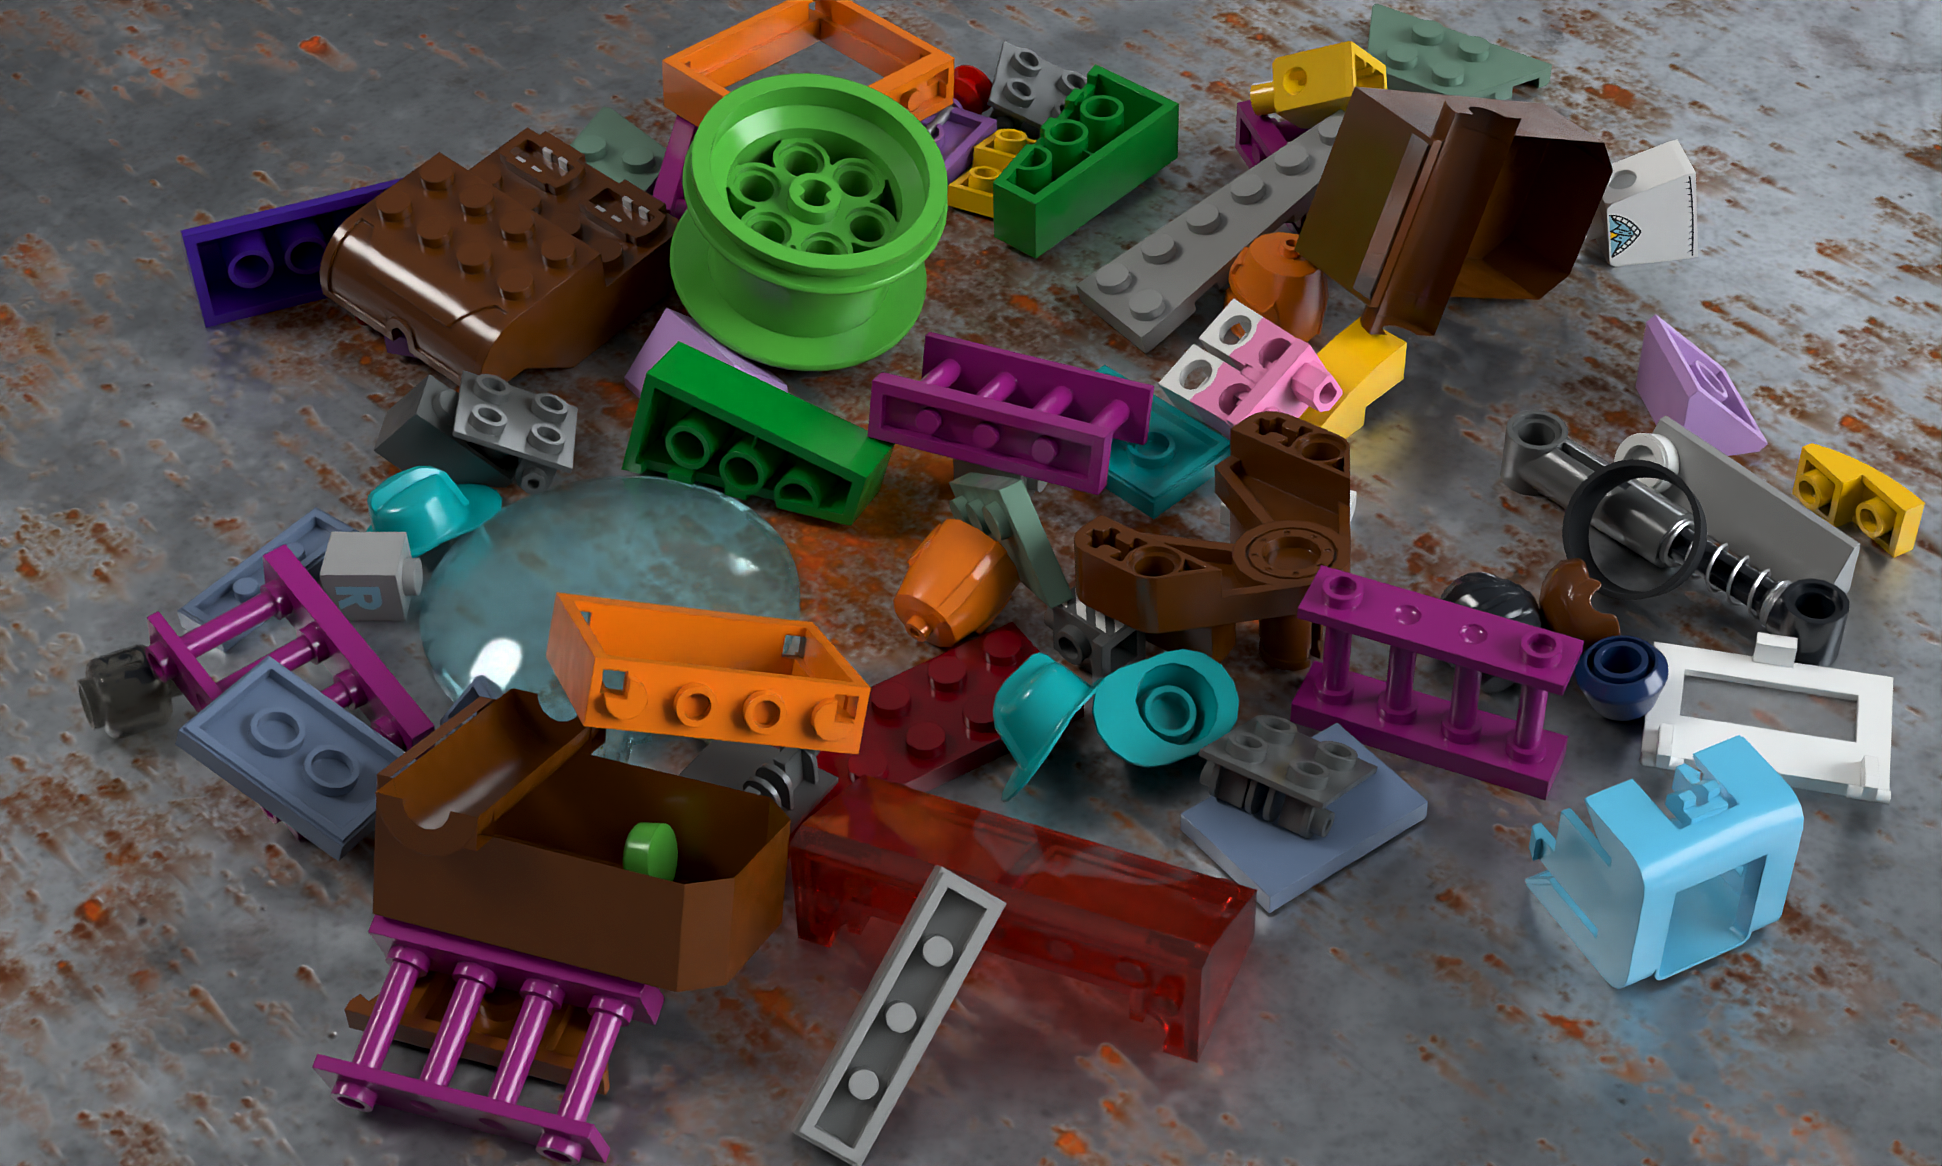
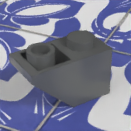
[373,374,518,488]

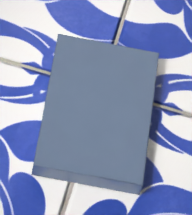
[175,655,417,861]
[1180,723,1428,913]

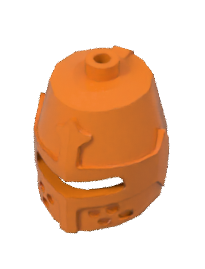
[1222,232,1329,343]
[893,518,1020,648]

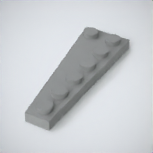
[1076,109,1345,354]

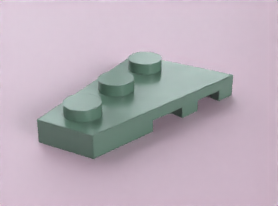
[949,472,1074,609]

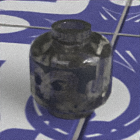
[76,644,182,739]

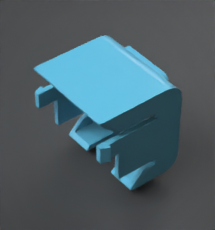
[1525,735,1804,989]

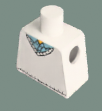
[1584,139,1698,267]

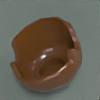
[1539,558,1621,656]

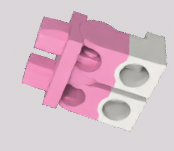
[1158,298,1342,440]

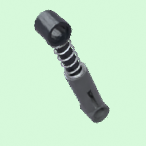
[1500,410,1850,667]

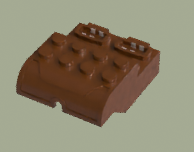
[320,127,679,386]

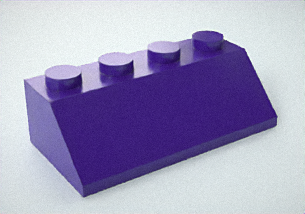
[180,177,404,328]

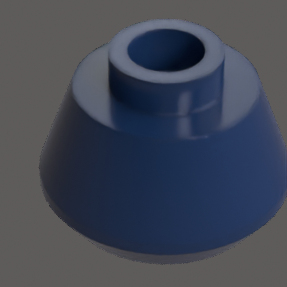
[1575,635,1669,721]

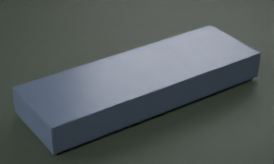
[177,507,359,653]

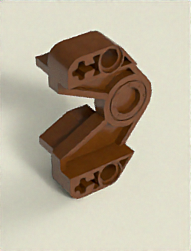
[1074,411,1351,671]

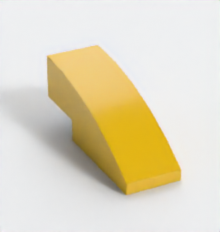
[1299,317,1407,439]

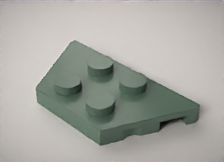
[1367,3,1552,100]
[570,106,666,195]

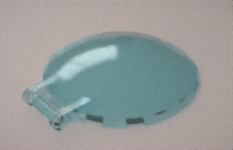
[419,475,801,763]

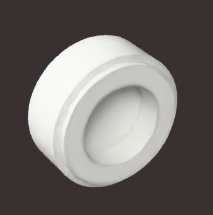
[1614,433,1680,493]

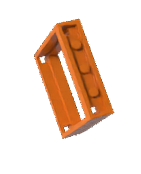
[662,0,955,127]
[546,592,871,754]

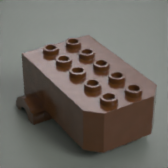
[1294,87,1613,336]
[373,688,791,992]

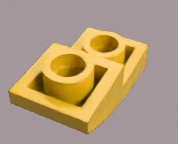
[947,129,1036,218]
[1792,443,1925,558]

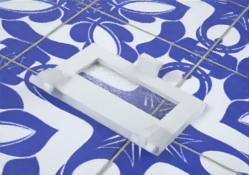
[1639,632,1894,805]

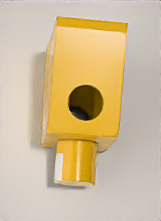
[1250,41,1387,129]

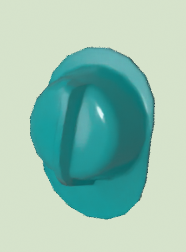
[366,466,503,558]
[1092,649,1239,768]
[993,653,1105,802]

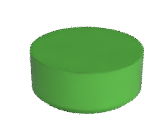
[623,822,678,881]

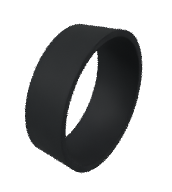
[1562,459,1707,600]

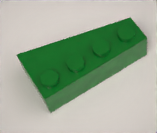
[993,64,1179,259]
[621,341,895,526]

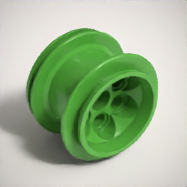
[670,73,948,371]

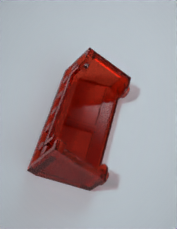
[789,774,1257,1063]

